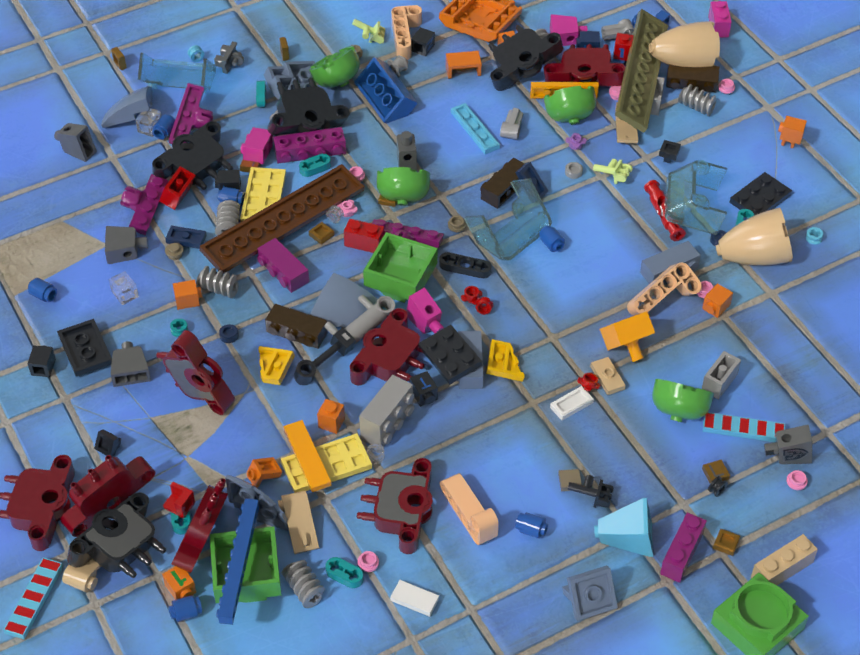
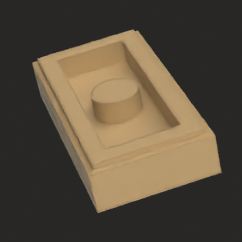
[590,357,626,395]

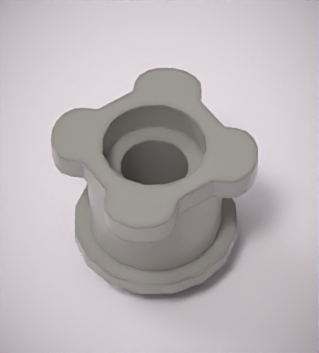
[387,55,408,78]

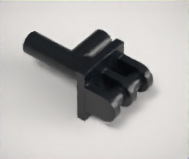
[567,475,614,508]

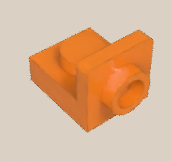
[246,457,282,487]

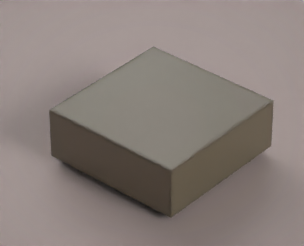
[558,469,582,491]

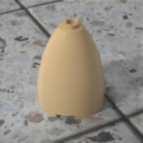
[649,21,720,67]
[715,207,793,265]

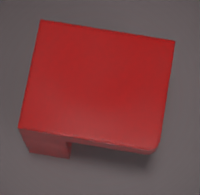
[163,482,196,518]

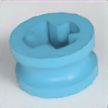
[187,45,204,62]
[806,227,823,245]

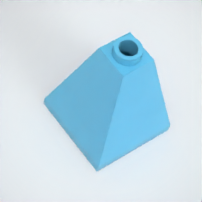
[594,498,653,557]

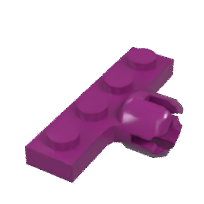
[169,83,213,144]
[120,174,168,236]
[371,219,444,248]

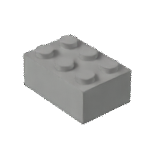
[359,375,414,450]

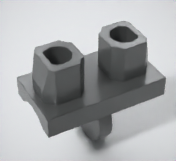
[214,41,244,74]

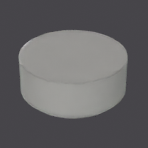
[565,162,583,179]

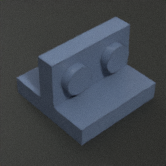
[562,565,618,621]

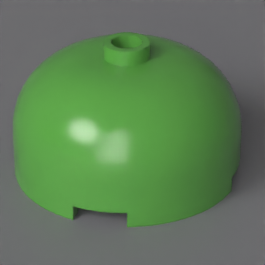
[309,46,360,88]
[544,86,596,125]
[377,167,430,206]
[652,379,714,422]

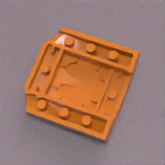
[439,0,522,42]

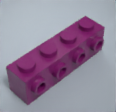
[273,127,346,164]

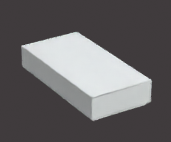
[550,386,594,421]
[390,580,439,617]

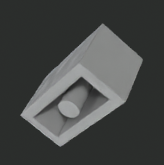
[702,351,741,400]

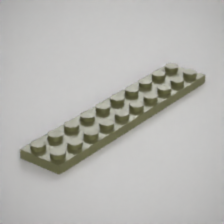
[615,9,668,133]

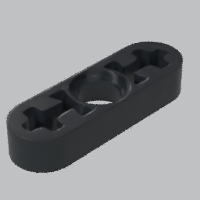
[439,252,492,279]

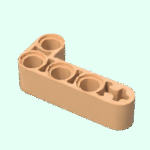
[391,5,422,60]
[627,262,702,316]
[440,473,499,545]

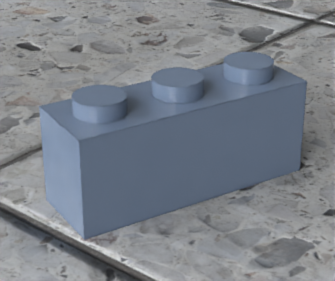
[640,241,701,284]
[457,331,483,389]

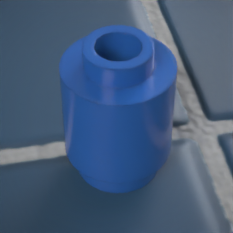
[152,114,175,140]
[218,187,245,206]
[539,225,565,252]
[28,278,57,302]
[515,512,548,538]
[168,595,202,622]

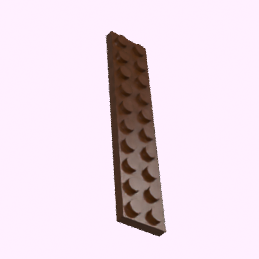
[199,164,365,274]

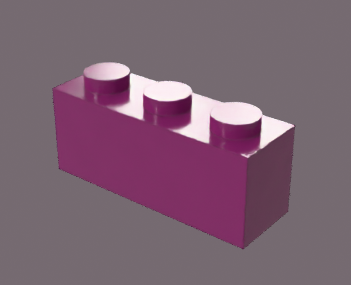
[257,238,309,293]
[660,512,707,583]

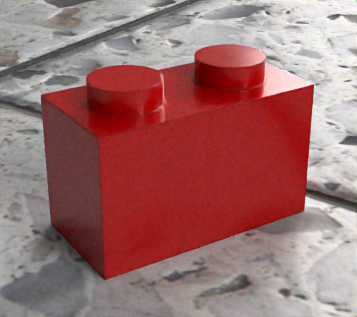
[159,166,196,210]
[344,219,385,253]

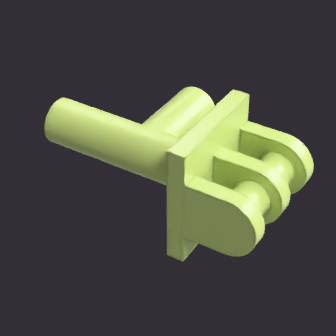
[352,19,385,44]
[593,159,633,184]

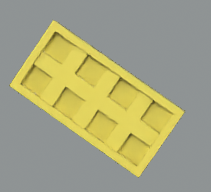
[240,167,286,222]
[281,433,372,493]

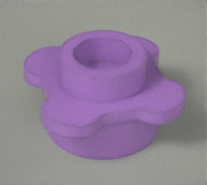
[566,133,587,150]

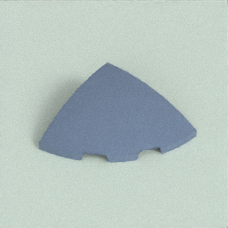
[264,61,315,100]
[101,86,153,128]
[310,273,383,328]
[225,475,289,531]

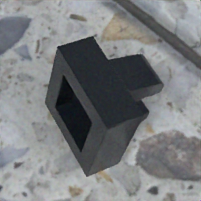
[659,140,681,163]
[94,429,121,456]

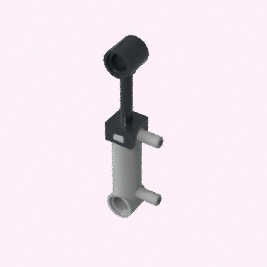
[294,295,395,385]

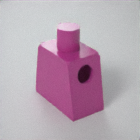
[550,14,587,46]
[407,287,444,334]

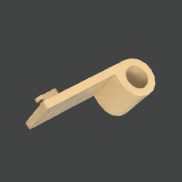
[615,102,638,144]
[278,490,319,554]
[62,559,101,593]

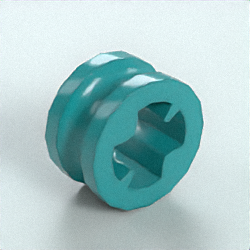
[170,319,188,337]

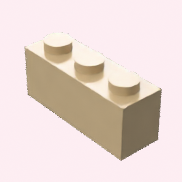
[751,534,818,585]

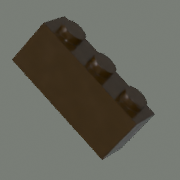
[666,64,720,92]
[480,158,525,209]
[265,304,328,349]

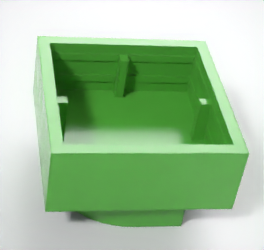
[363,232,438,303]
[210,526,282,603]
[711,572,809,655]

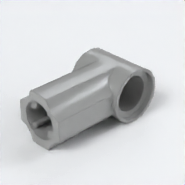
[601,19,634,40]
[500,108,523,140]

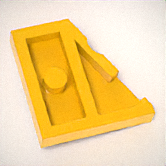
[486,339,524,382]
[258,346,295,385]

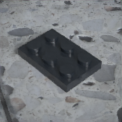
[729,172,792,215]
[57,319,112,377]
[418,325,483,385]

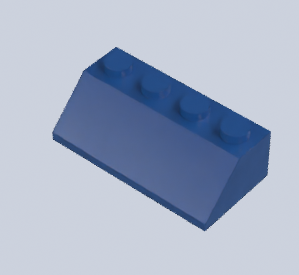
[354,57,418,124]

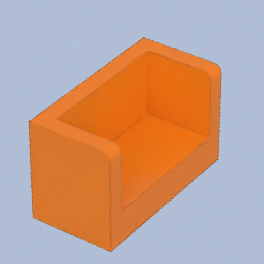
[446,51,482,79]

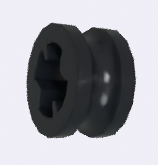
[708,476,728,497]

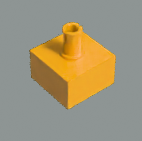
[600,311,655,362]

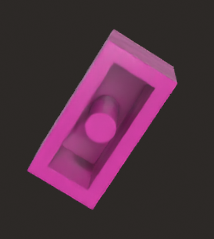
[708,1,732,38]
[240,127,273,164]

